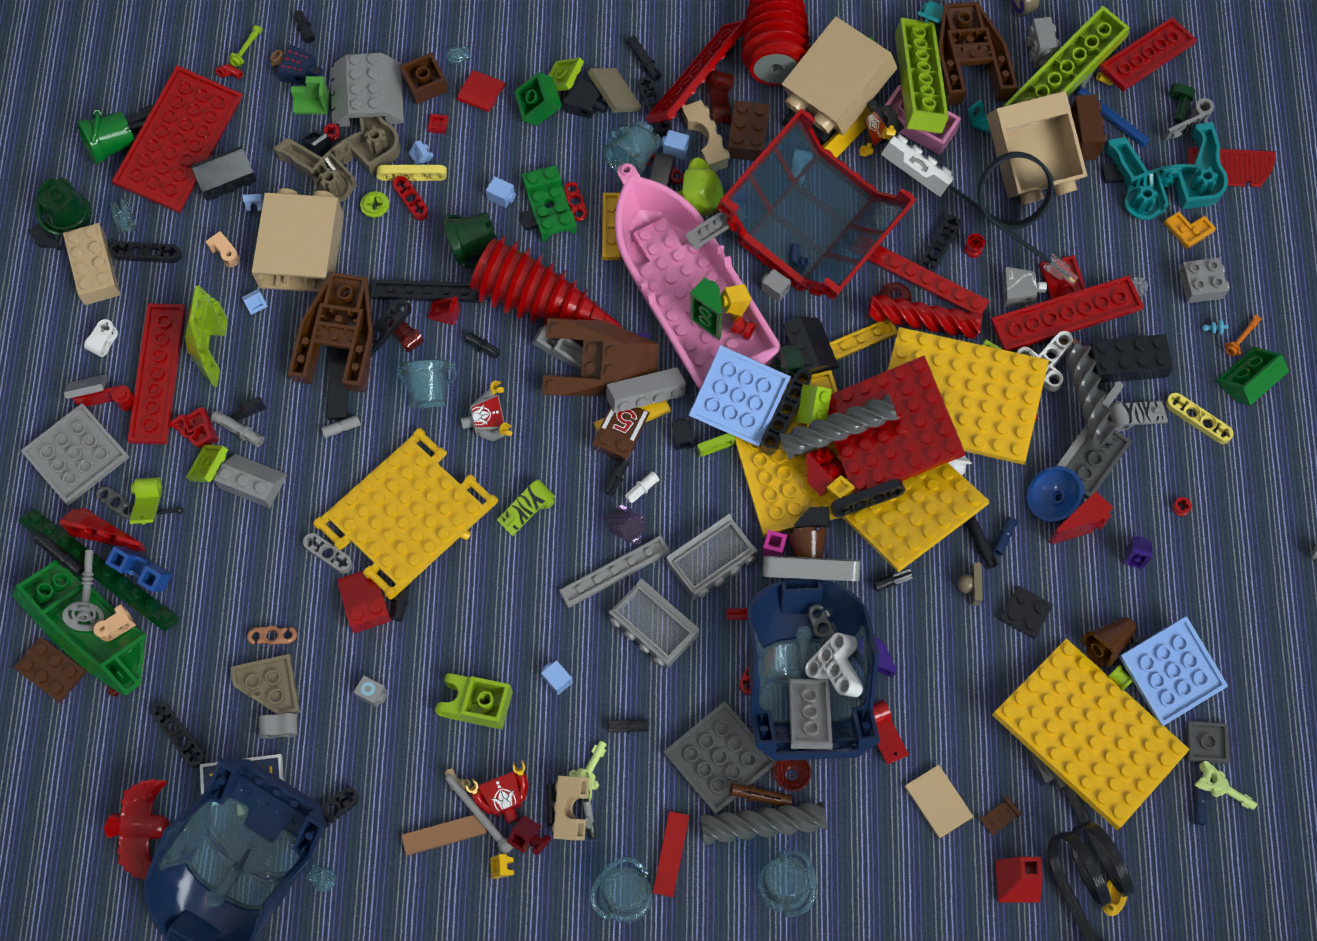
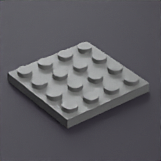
[20,403,130,506]

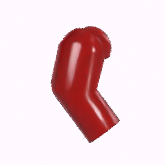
[215,64,243,79]

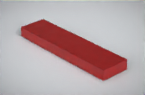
[653,811,689,898]

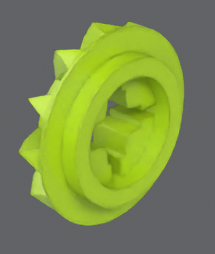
[360,191,390,219]

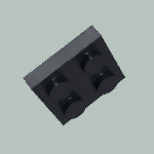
[999,586,1053,640]

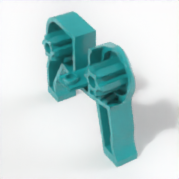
[1104,122,1228,220]

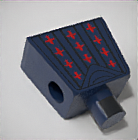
[277,44,323,85]

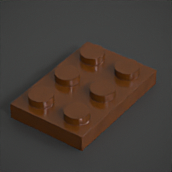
[14,636,87,703]

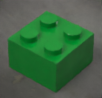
[514,72,562,126]

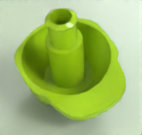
[675,158,724,217]

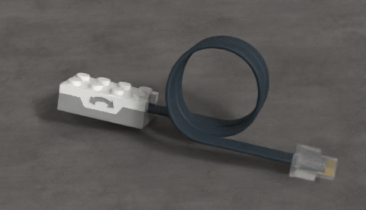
[881,134,1079,285]

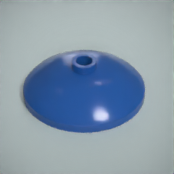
[1027,466,1084,523]

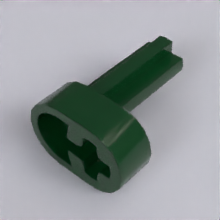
[1169,83,1195,124]

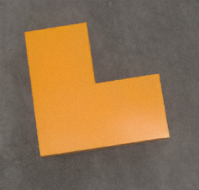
[1164,211,1216,250]

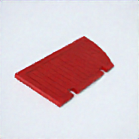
[1187,147,1275,188]

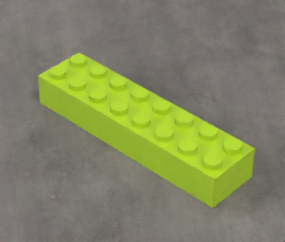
[1004,6,1130,107]
[895,18,949,133]

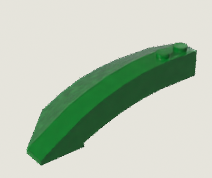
[12,560,146,696]

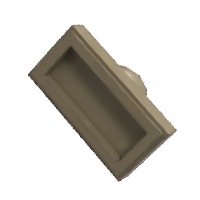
[957,563,983,606]

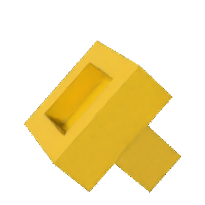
[827,475,855,499]
[490,854,514,879]

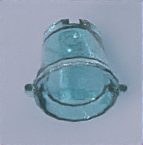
[603,121,661,177]
[396,360,457,409]
[757,849,817,918]
[590,857,653,923]

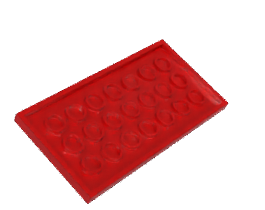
[112,65,243,213]

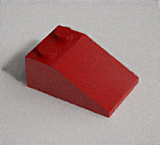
[1049,492,1113,545]
[337,571,392,634]

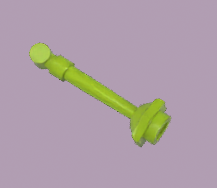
[228,25,263,67]

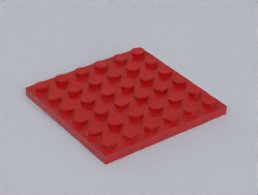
[827,355,966,494]

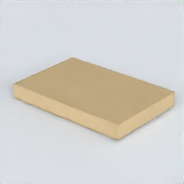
[905,765,974,839]

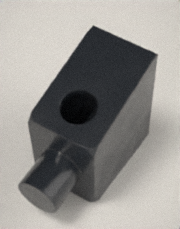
[563,76,608,119]

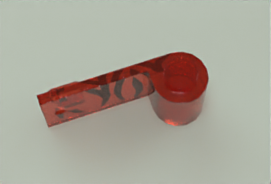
[706,70,734,125]

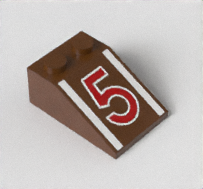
[592,407,650,461]

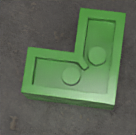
[291,76,330,114]

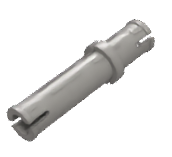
[211,410,265,447]

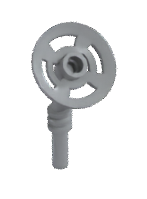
[62,550,104,631]

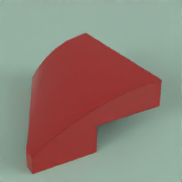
[169,407,219,447]

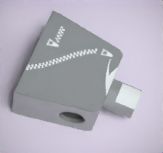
[1002,267,1047,307]

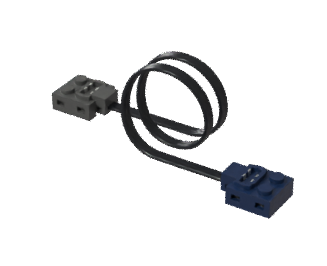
[1024,747,1134,941]

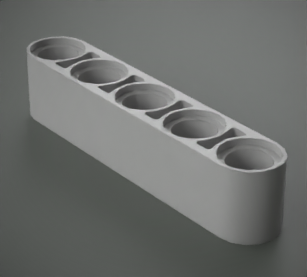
[762,556,861,581]

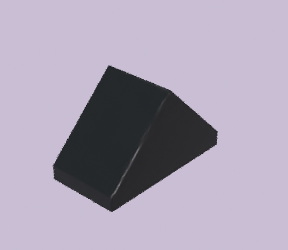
[301,130,332,157]

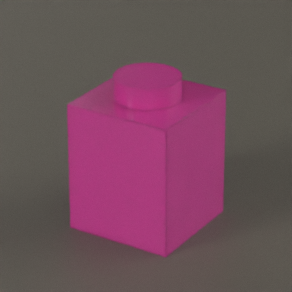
[762,530,787,556]

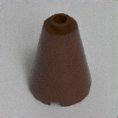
[788,527,827,558]
[1081,617,1136,667]

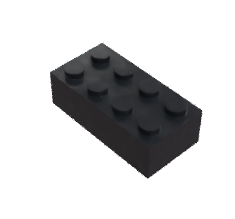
[1088,334,1173,383]

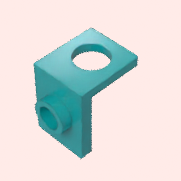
[967,100,991,134]

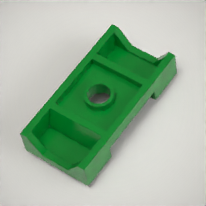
[522,165,577,242]

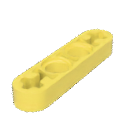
[376,165,447,181]
[1166,393,1234,444]

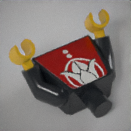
[859,100,904,157]

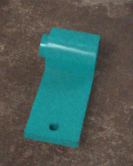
[918,0,943,24]

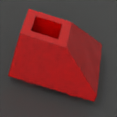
[806,447,847,497]
[995,857,1042,903]

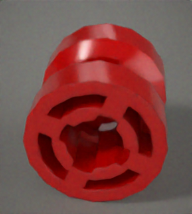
[964,233,985,258]
[730,316,756,341]

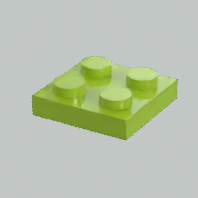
[548,57,584,91]
[186,445,229,483]

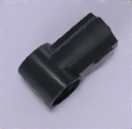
[125,105,154,132]

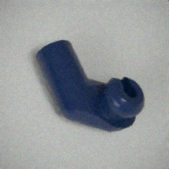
[790,243,809,269]

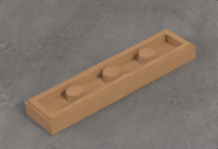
[401,815,487,856]

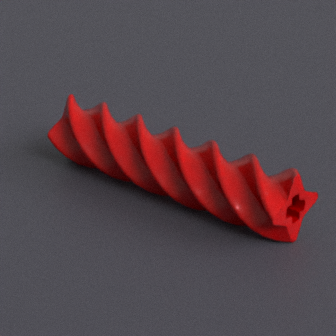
[866,295,983,339]

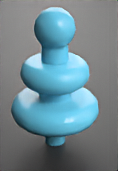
[1202,319,1229,335]

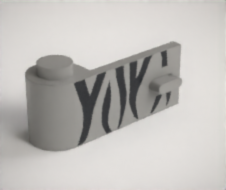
[1164,98,1214,141]
[1109,401,1168,432]

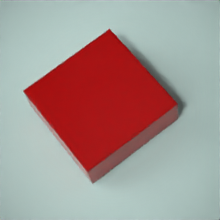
[427,114,449,134]

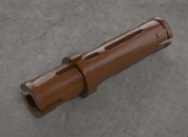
[729,782,792,806]

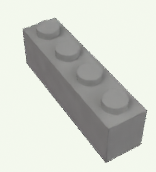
[606,367,686,413]

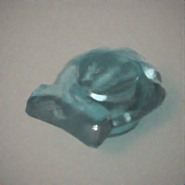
[445,46,471,64]
[305,864,336,892]

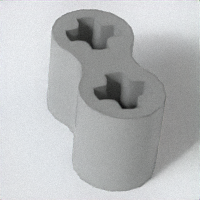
[259,713,297,739]

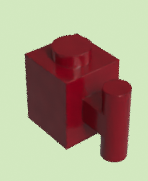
[507,815,551,855]

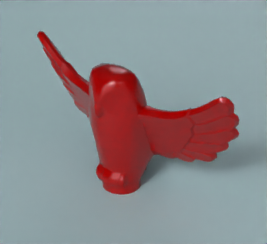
[103,779,170,880]

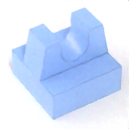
[409,141,434,165]
[243,194,264,211]
[242,289,268,315]

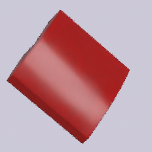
[457,70,505,112]

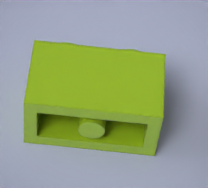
[797,385,832,424]

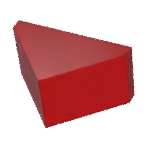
[427,296,460,326]

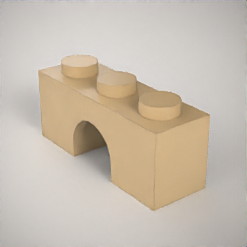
[552,776,589,841]

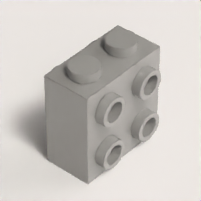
[1026,17,1060,68]
[1179,258,1229,303]

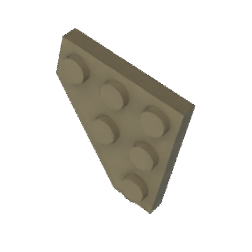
[230,654,300,715]

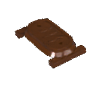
[979,796,1022,837]

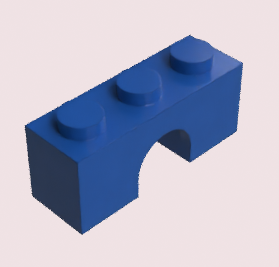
[105,546,172,592]

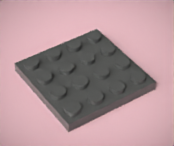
[663,701,778,816]

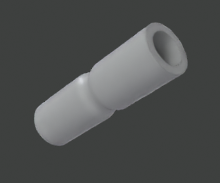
[321,415,361,438]

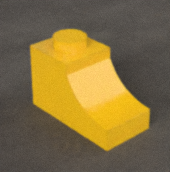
[720,284,752,321]

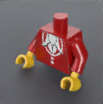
[464,760,529,824]

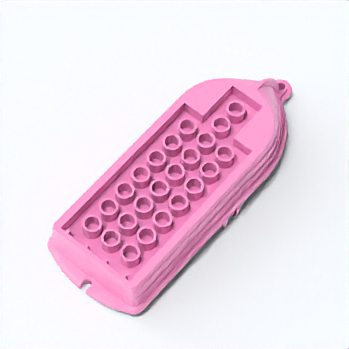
[615,163,780,390]

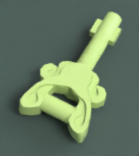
[569,741,607,802]
[1195,761,1257,810]

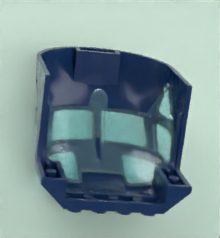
[747,578,880,761]
[144,758,327,941]

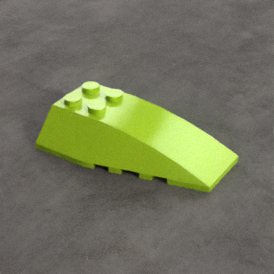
[185,286,228,387]

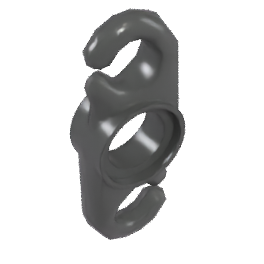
[95,486,133,519]
[808,604,836,645]

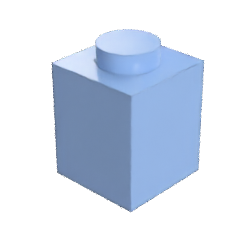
[661,130,689,159]
[486,176,516,208]
[541,660,573,695]

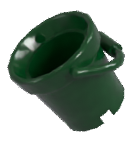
[35,177,92,237]
[443,211,497,269]

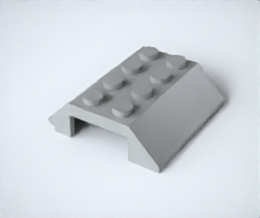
[330,53,404,127]

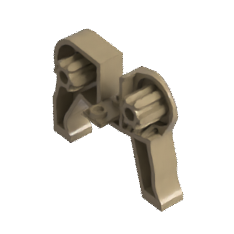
[274,116,401,202]

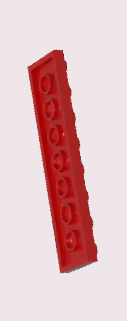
[645,19,746,123]
[991,275,1144,351]
[127,303,186,445]

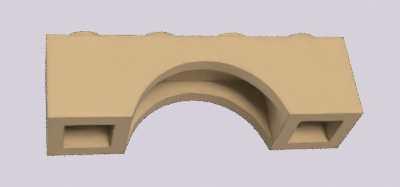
[682,100,730,171]

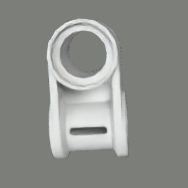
[84,319,118,357]

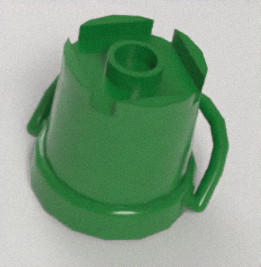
[76,110,135,165]

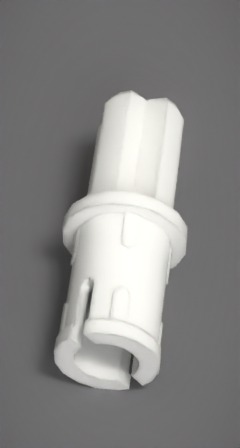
[625,471,659,503]

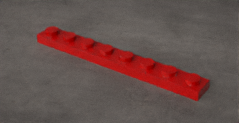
[850,235,989,315]

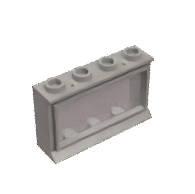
[666,514,758,600]
[609,578,700,669]

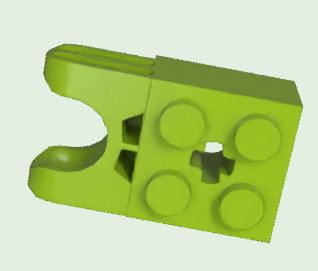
[434,673,513,730]

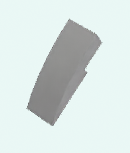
[532,326,583,369]

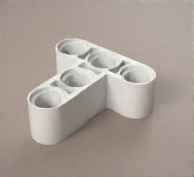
[1017,331,1073,392]
[805,633,863,697]

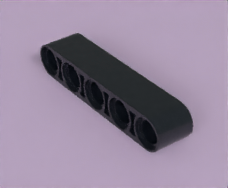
[761,369,812,455]

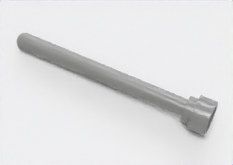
[445,774,514,854]

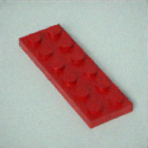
[1098,17,1197,92]

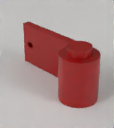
[73,385,134,411]
[873,699,909,765]

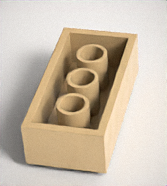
[63,223,121,305]

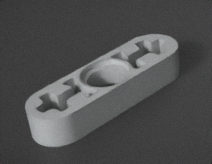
[303,533,353,574]

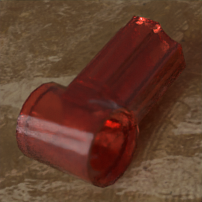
[388,317,424,353]

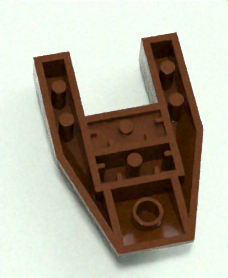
[938,2,1018,105]
[287,272,373,393]
[542,316,659,396]

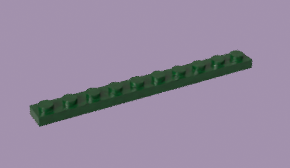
[19,509,179,632]

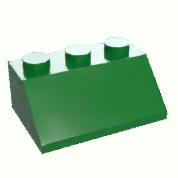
[690,277,722,340]
[1216,347,1289,406]

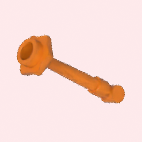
[1225,315,1262,356]

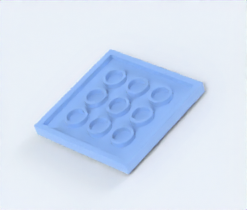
[689,345,791,446]
[1119,616,1228,726]

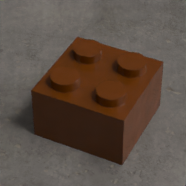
[400,52,448,105]

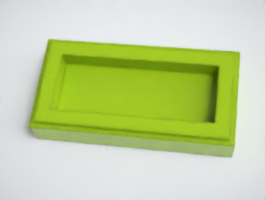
[697,433,735,457]

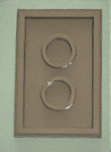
[588,68,642,113]

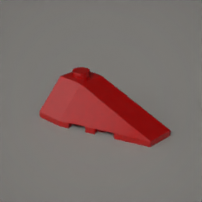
[59,508,146,552]

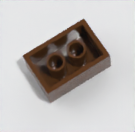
[1071,95,1106,161]
[728,100,770,161]

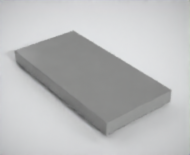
[788,679,833,749]

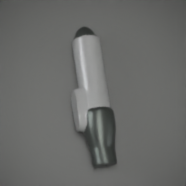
[583,798,596,839]

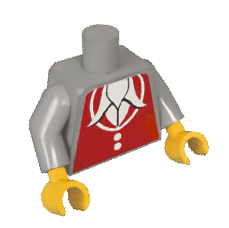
[461,381,512,442]

